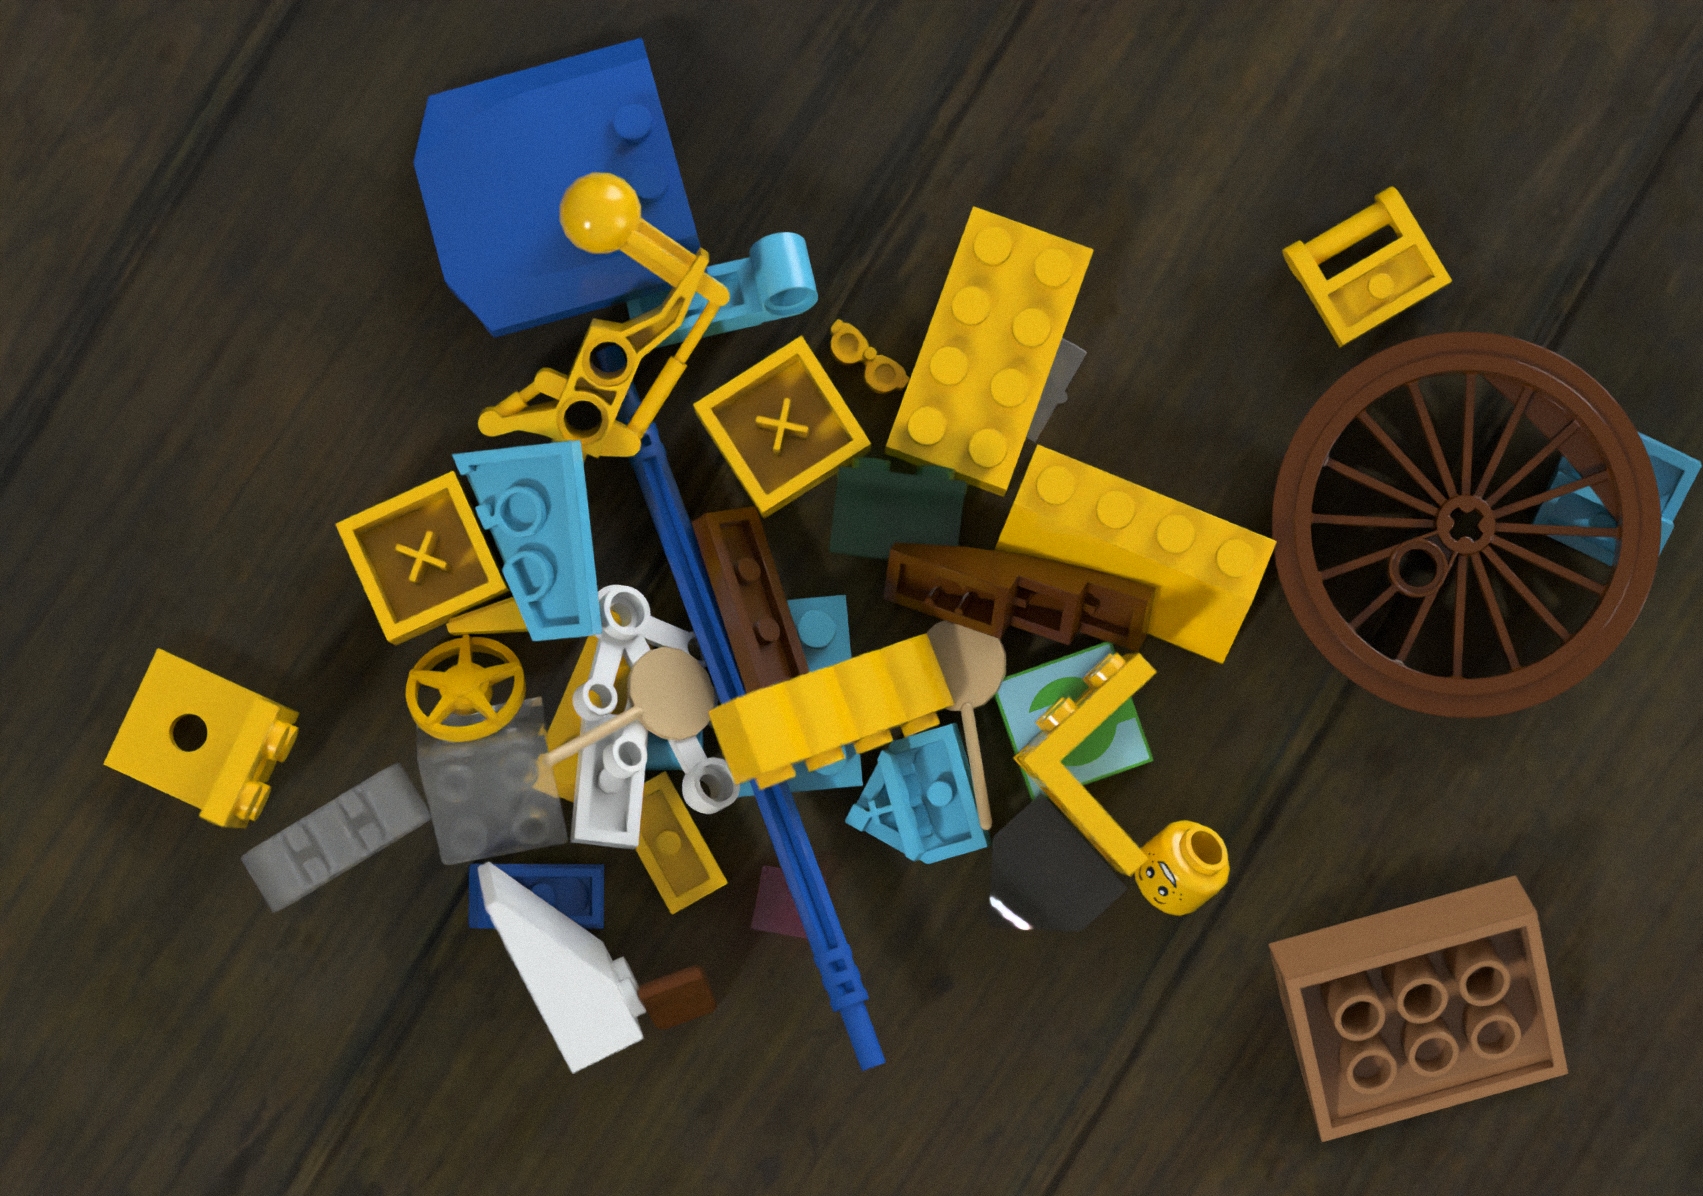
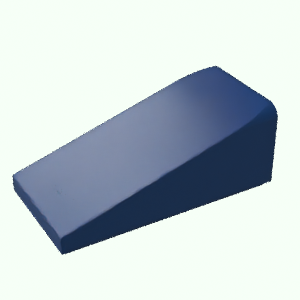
[469,864,604,929]

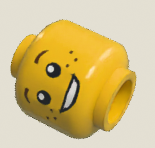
[1135,820,1230,916]

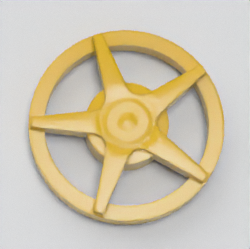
[406,634,526,742]

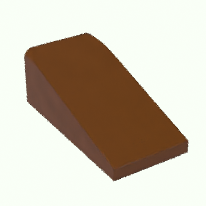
[637,963,717,1030]

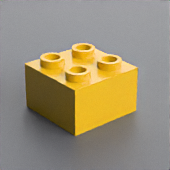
[693,335,871,519]
[335,471,512,645]

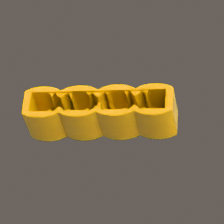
[707,633,954,790]

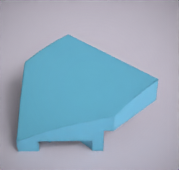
[844,723,992,864]

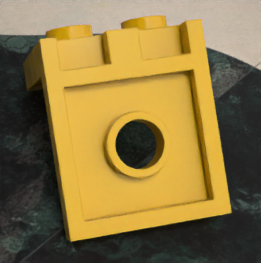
[103,648,300,828]
[1013,652,1156,877]

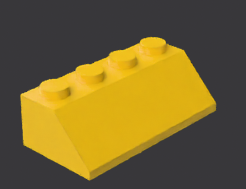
[994,444,1277,664]

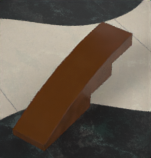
[883,542,1156,652]

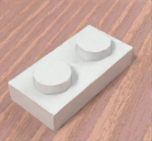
[570,714,649,849]

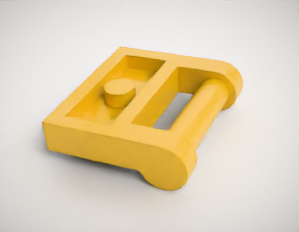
[1282,186,1452,348]

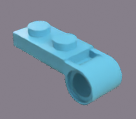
[626,232,818,348]

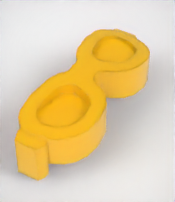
[830,319,910,394]

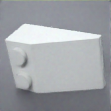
[477,862,647,1073]

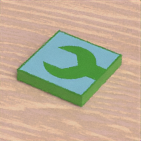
[994,641,1154,803]

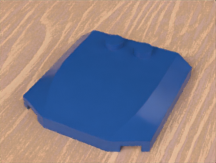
[413,37,708,338]

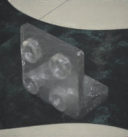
[417,696,568,865]

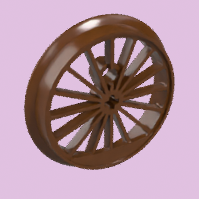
[1272,332,1661,718]

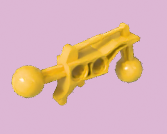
[478,172,730,553]

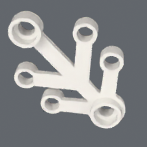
[573,585,740,814]

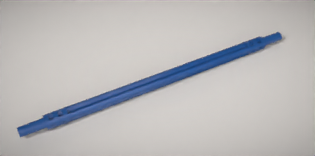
[596,345,886,1071]

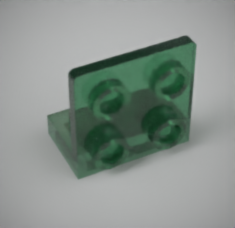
[829,457,967,560]

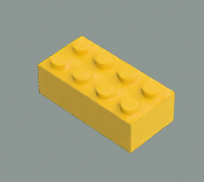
[885,206,1094,497]

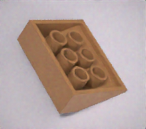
[1268,875,1568,1142]

